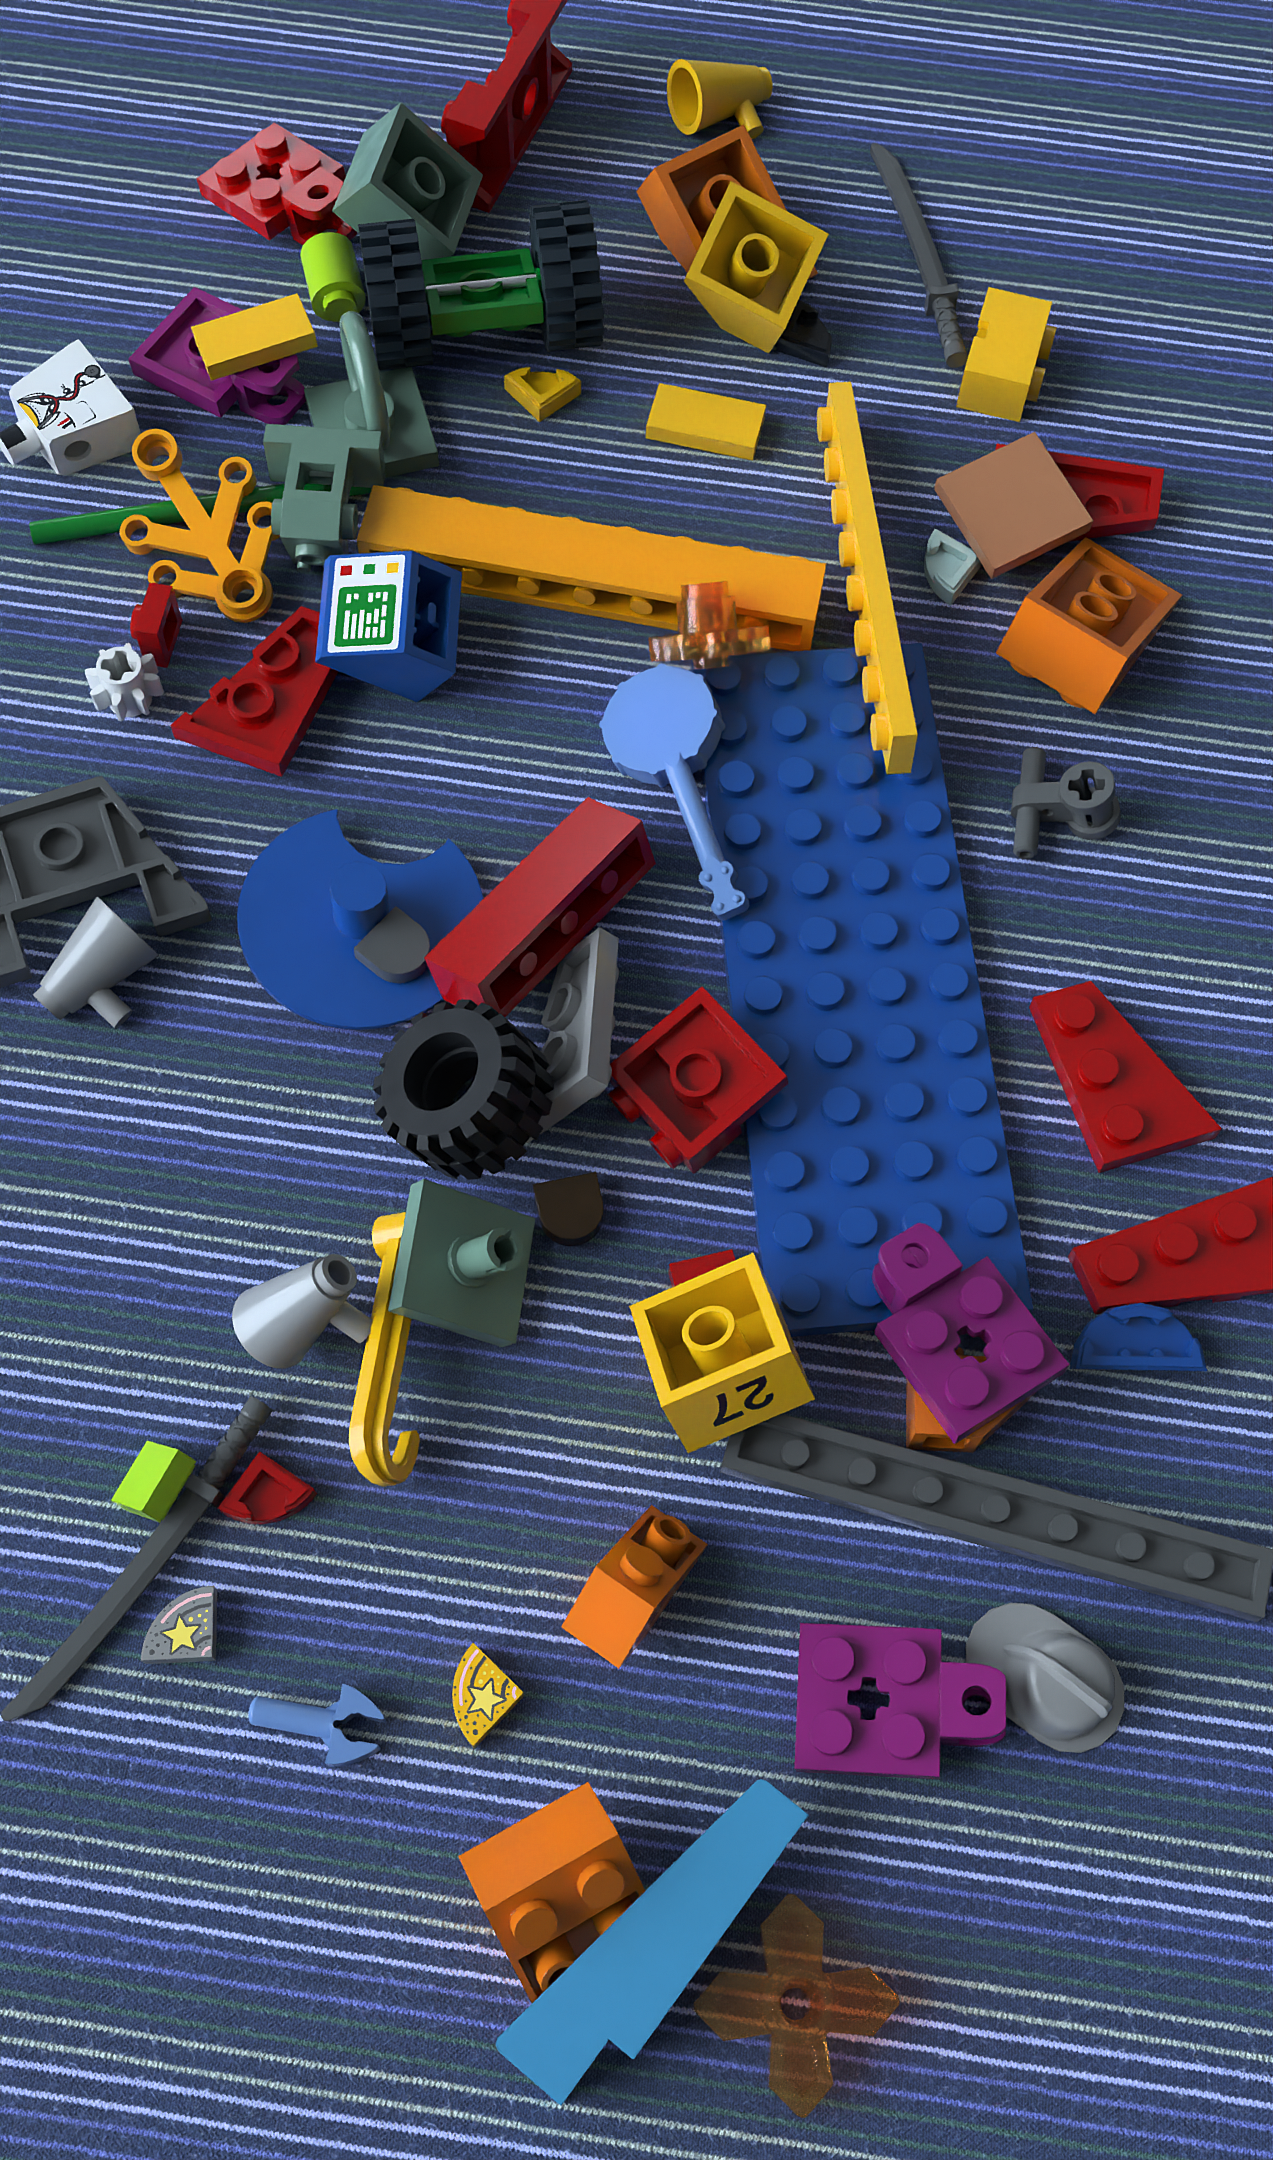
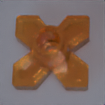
[692,1894,900,2118]

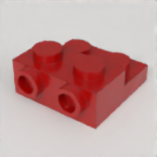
[607,986,789,1174]

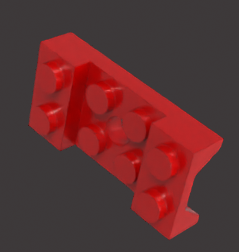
[441,0,572,213]

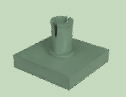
[388,1179,536,1347]

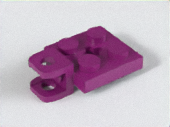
[128,287,306,425]
[872,1223,1070,1444]
[794,1623,1006,1780]

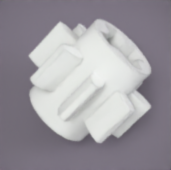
[85,643,164,721]

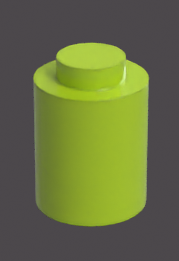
[300,232,366,322]

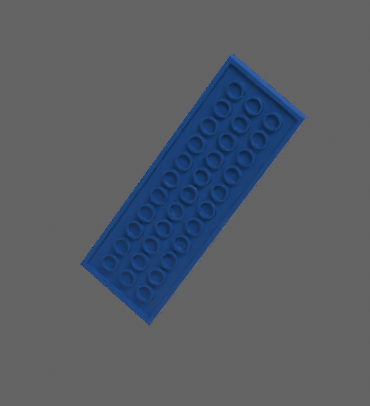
[690,643,1033,1337]

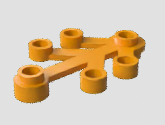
[120,429,280,623]

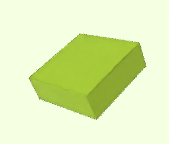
[111,1440,196,1523]

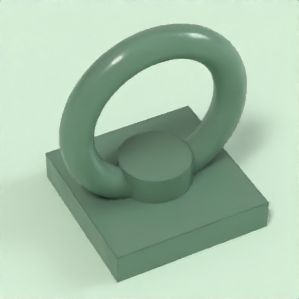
[304,311,439,478]

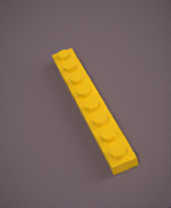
[817,382,918,774]

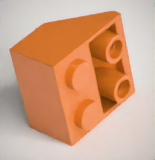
[458,1782,645,2003]

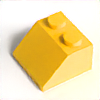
[684,181,829,354]

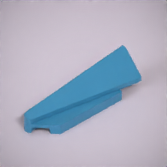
[496,1779,808,2106]

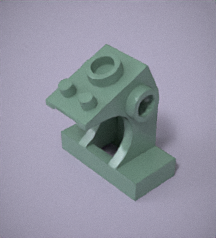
[263,424,386,572]

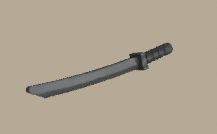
[870,143,968,368]
[1,1396,273,1722]

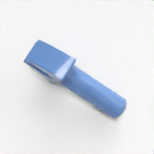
[248,1684,387,1767]

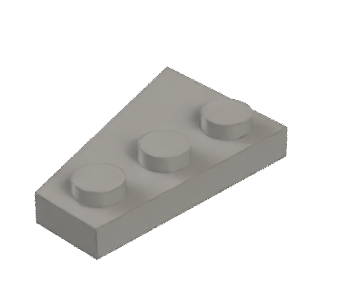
[527,927,619,1143]

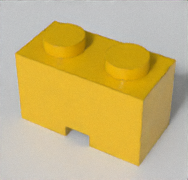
[956,287,1057,422]

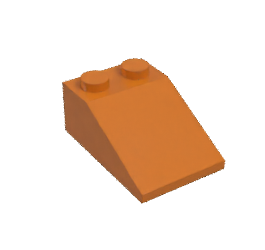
[636,124,818,280]
[996,537,1182,714]

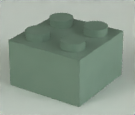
[332,102,483,260]

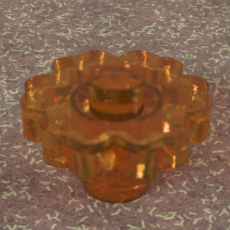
[648,581,770,669]

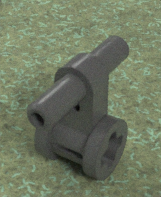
[1011,747,1121,859]

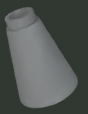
[33,897,159,1028]
[232,1254,372,1369]

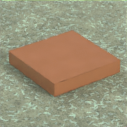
[934,432,1093,579]

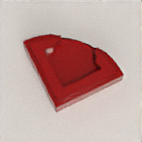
[218,1451,317,1524]

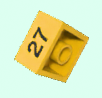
[629,1253,815,1453]

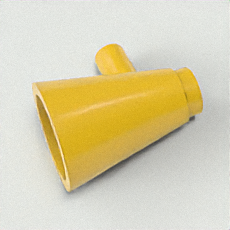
[667,59,773,139]

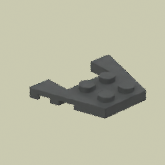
[0,775,212,988]

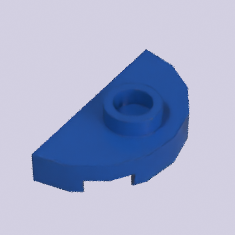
[1070,1303,1207,1372]

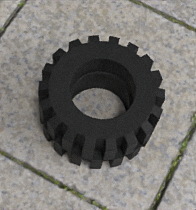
[373,999,554,1180]

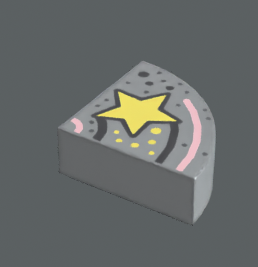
[141,1585,217,1664]

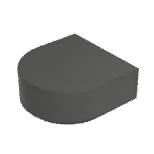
[354,906,430,983]

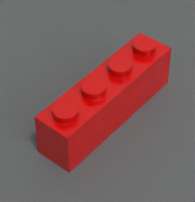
[424,797,656,1017]

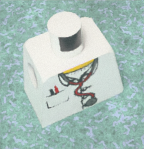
[0,339,141,476]

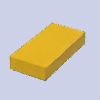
[191,293,318,381]
[646,383,766,461]

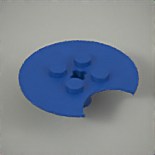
[237,809,483,1030]

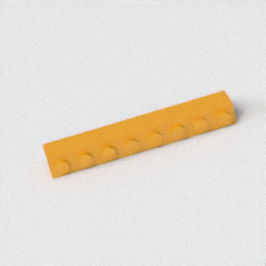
[356,485,826,651]

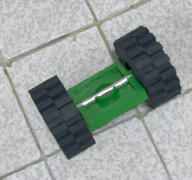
[358,200,604,371]

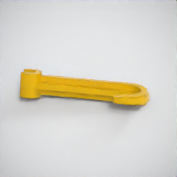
[349,1212,420,1487]

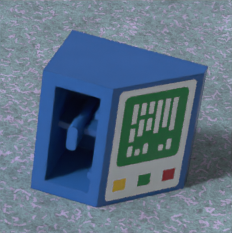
[315,550,462,702]

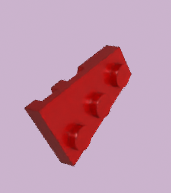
[995,443,1164,541]

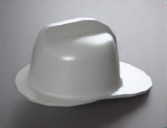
[966,1603,1124,1753]

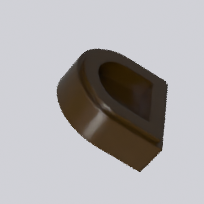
[533,1172,604,1246]

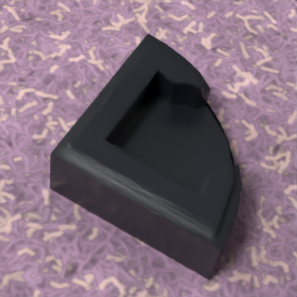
[776,300,832,368]

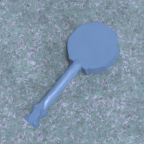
[599,663,749,921]

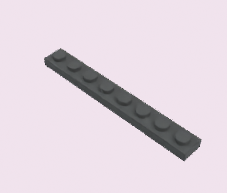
[720,1414,1273,1622]

